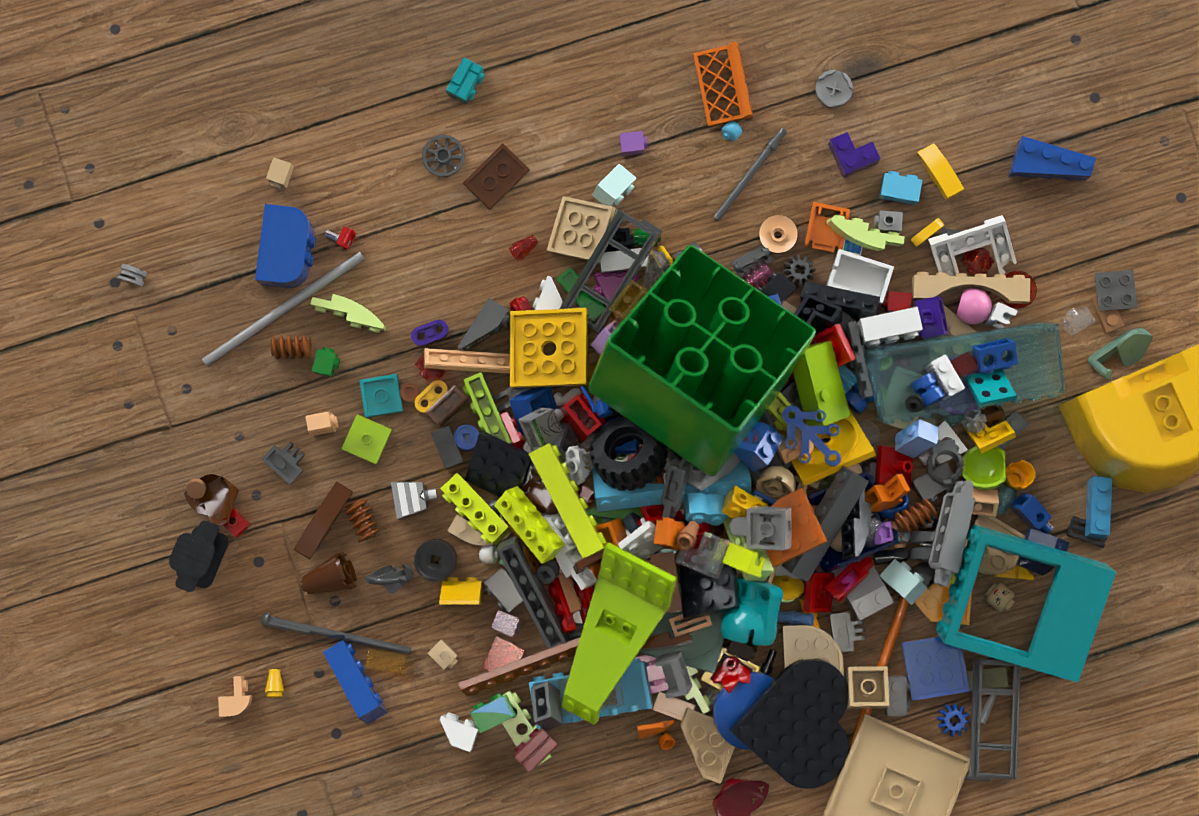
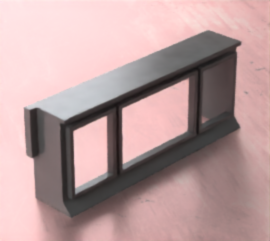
[559,210,663,333]
[966,658,1021,781]

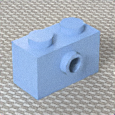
[895,419,938,458]

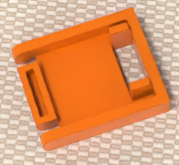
[804,202,850,253]

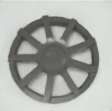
[422,135,465,177]

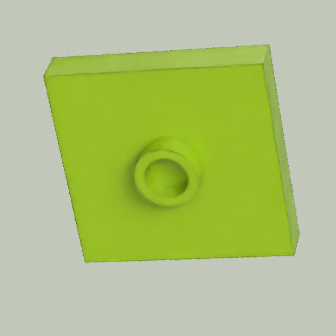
[341,414,392,465]

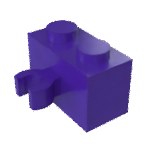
[914,296,949,340]

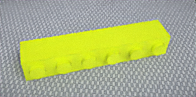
[529,443,606,558]

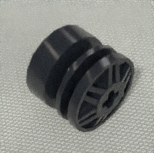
[414,539,457,581]

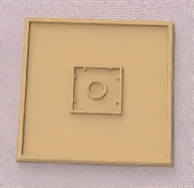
[822,714,970,816]

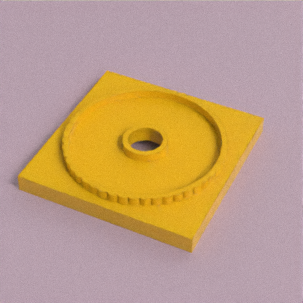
[510,308,588,388]
[778,407,876,486]

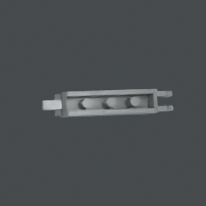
[929,480,975,587]

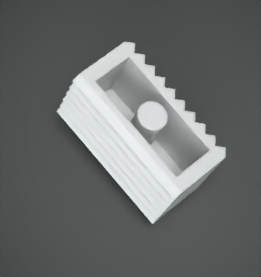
[925,355,965,400]

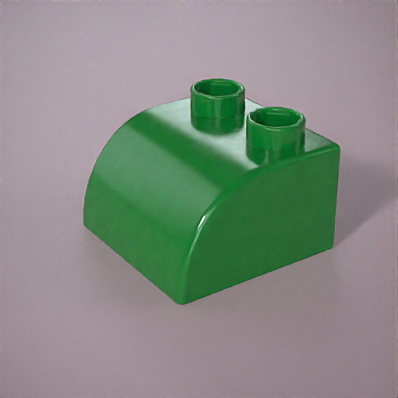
[588,245,816,477]

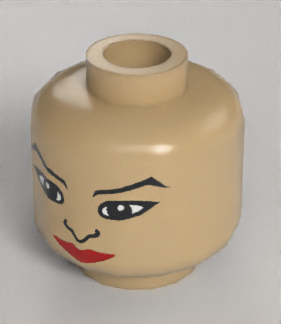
[985,583,1015,612]

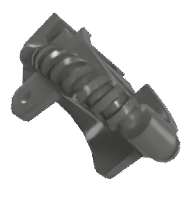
[927,438,964,487]
[365,563,414,594]

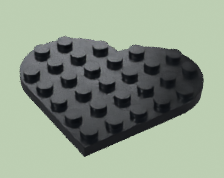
[729,658,849,789]

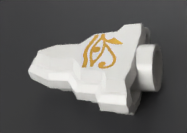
[565,446,594,485]

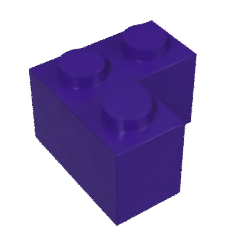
[828,132,881,178]

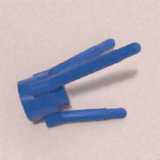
[581,386,613,418]

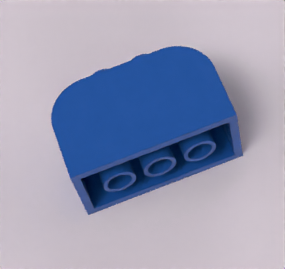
[255,204,316,288]

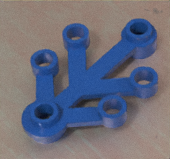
[782,406,841,466]

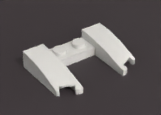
[928,215,1017,276]

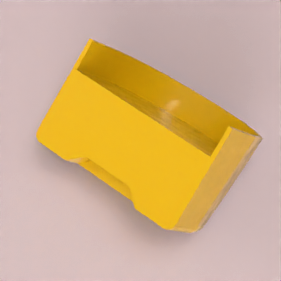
[1059,344,1199,493]

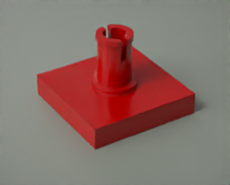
[811,324,856,368]
[875,446,913,488]
[801,572,835,612]

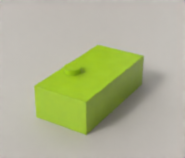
[793,341,850,426]

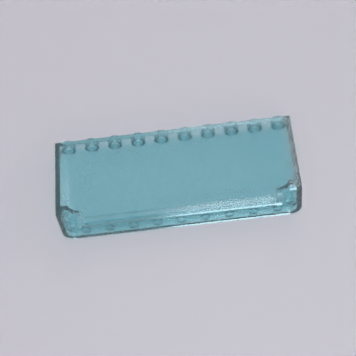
[865,322,1066,424]

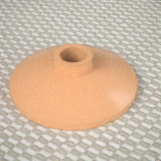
[759,215,797,253]

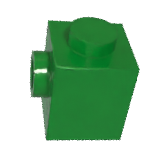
[312,347,340,378]

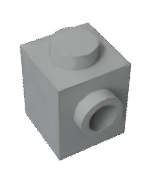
[874,210,903,234]

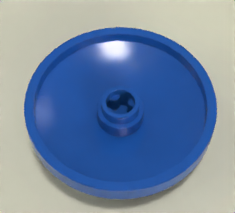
[713,672,774,750]

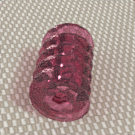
[740,259,773,288]

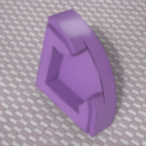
[875,521,894,544]

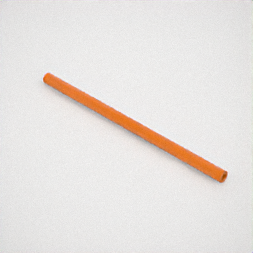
[849,596,909,750]

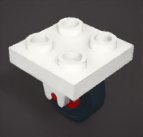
[618,512,662,560]

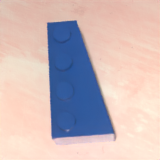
[1008,136,1096,180]
[323,640,388,725]

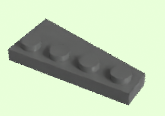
[846,321,873,400]

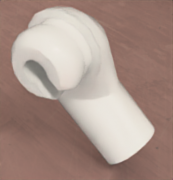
[554,386,581,406]

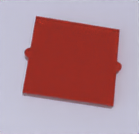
[482,637,525,671]

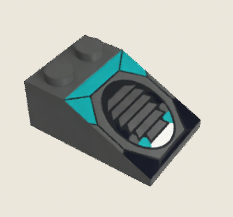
[458,298,510,351]

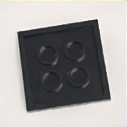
[465,430,532,497]
[680,552,739,620]

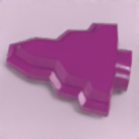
[593,270,639,300]

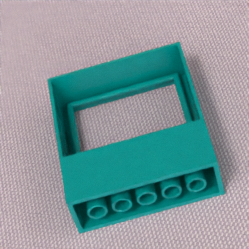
[936,524,1116,683]

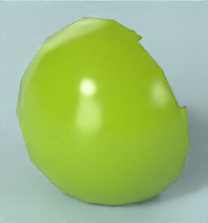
[962,446,1006,491]

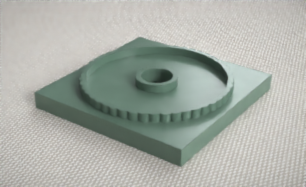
[639,583,724,674]

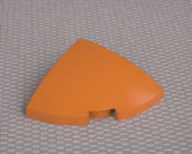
[637,719,675,740]

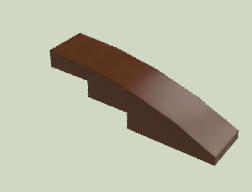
[294,481,353,560]
[640,631,694,651]

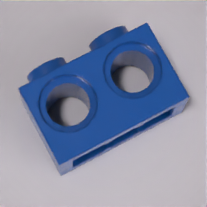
[972,338,1018,374]

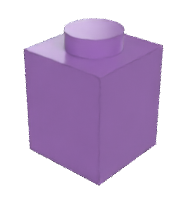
[620,131,648,156]

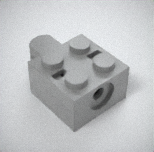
[730,506,792,550]

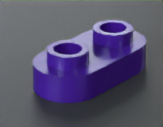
[411,320,449,346]

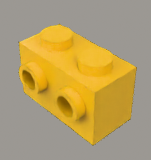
[721,485,768,519]

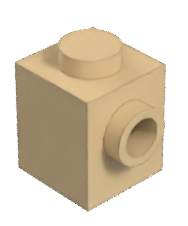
[266,157,294,189]
[427,639,459,670]

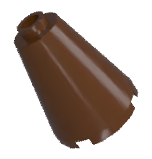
[300,552,357,594]

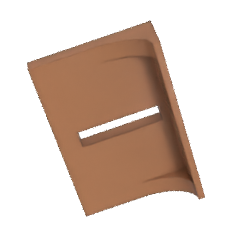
[558,574,582,614]

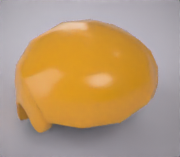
[1005,460,1036,490]

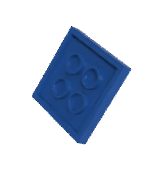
[901,637,970,701]

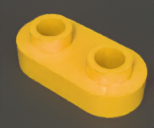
[415,380,448,413]

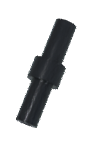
[760,649,777,675]

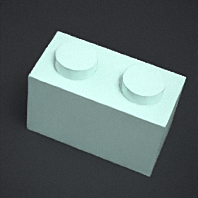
[592,164,636,206]
[879,559,927,605]

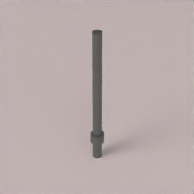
[713,128,787,222]

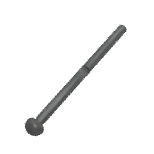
[261,612,412,655]

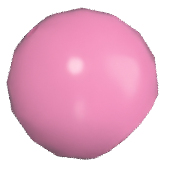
[956,287,992,325]

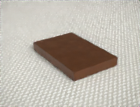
[463,143,530,210]

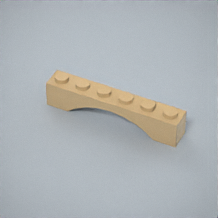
[911,272,1030,304]

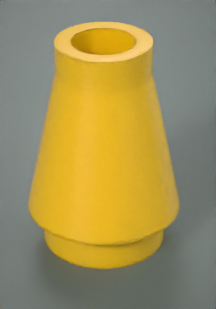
[265,669,284,698]

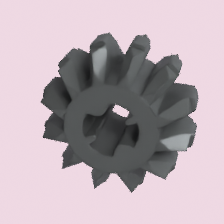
[783,254,816,287]

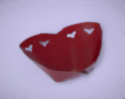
[712,778,769,816]

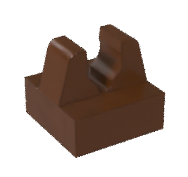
[980,404,1005,427]

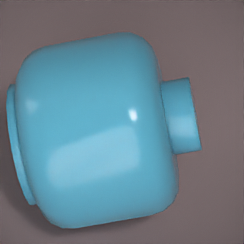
[721,121,742,141]

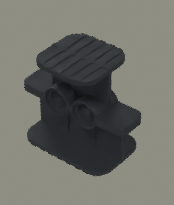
[169,521,228,592]

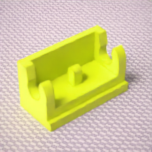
[722,542,765,578]

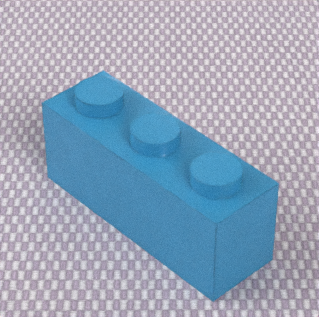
[1085,476,1112,539]

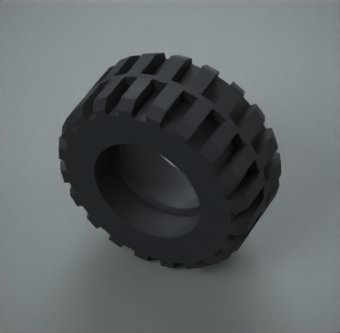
[590,415,668,491]

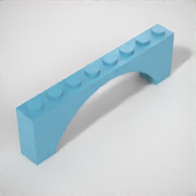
[592,460,752,512]

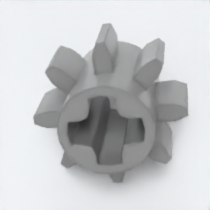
[962,409,987,433]

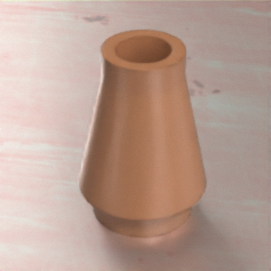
[677,521,699,549]

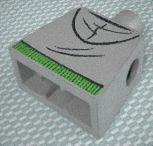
[518,408,564,451]

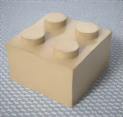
[846,666,889,709]

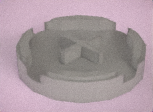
[815,70,853,108]

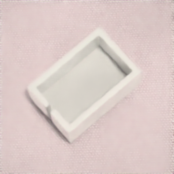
[826,249,894,305]
[856,307,923,348]

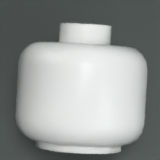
[479,545,500,564]

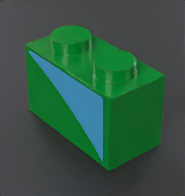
[470,692,516,733]

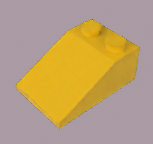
[439,577,483,605]

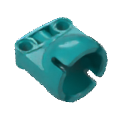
[720,577,783,645]

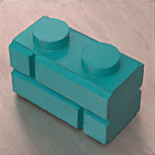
[446,57,485,104]

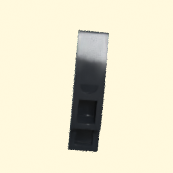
[841,489,871,561]

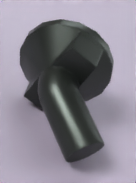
[905,394,924,412]

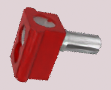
[325,226,356,250]

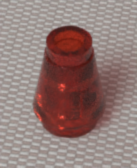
[509,235,538,260]

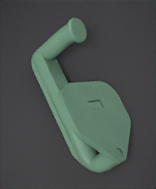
[1088,328,1153,380]

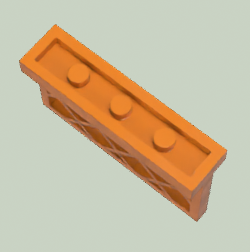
[693,41,754,127]

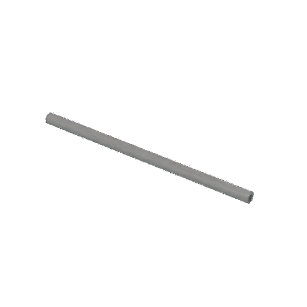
[202,251,365,366]

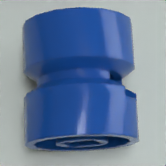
[910,372,946,408]
[845,382,878,415]
[454,425,479,452]

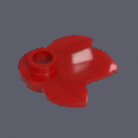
[713,656,751,693]

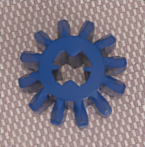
[937,703,970,737]

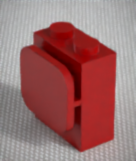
[561,393,606,444]

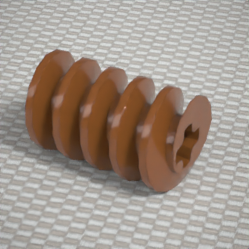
[271,335,312,359]
[895,499,939,537]
[344,500,380,543]

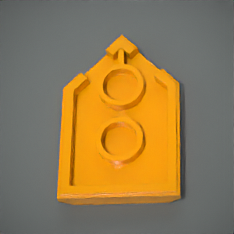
[914,583,972,625]

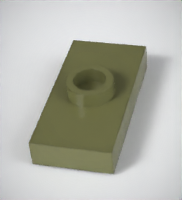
[967,667,1009,691]

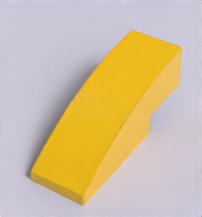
[917,143,964,201]

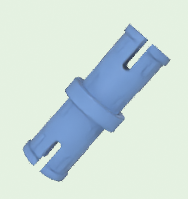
[777,610,814,626]

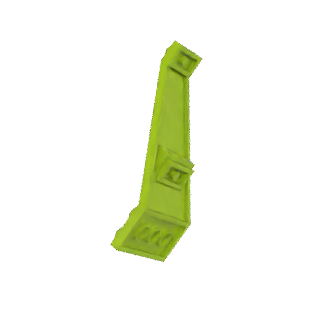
[561,543,677,725]

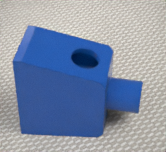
[1009,493,1053,534]

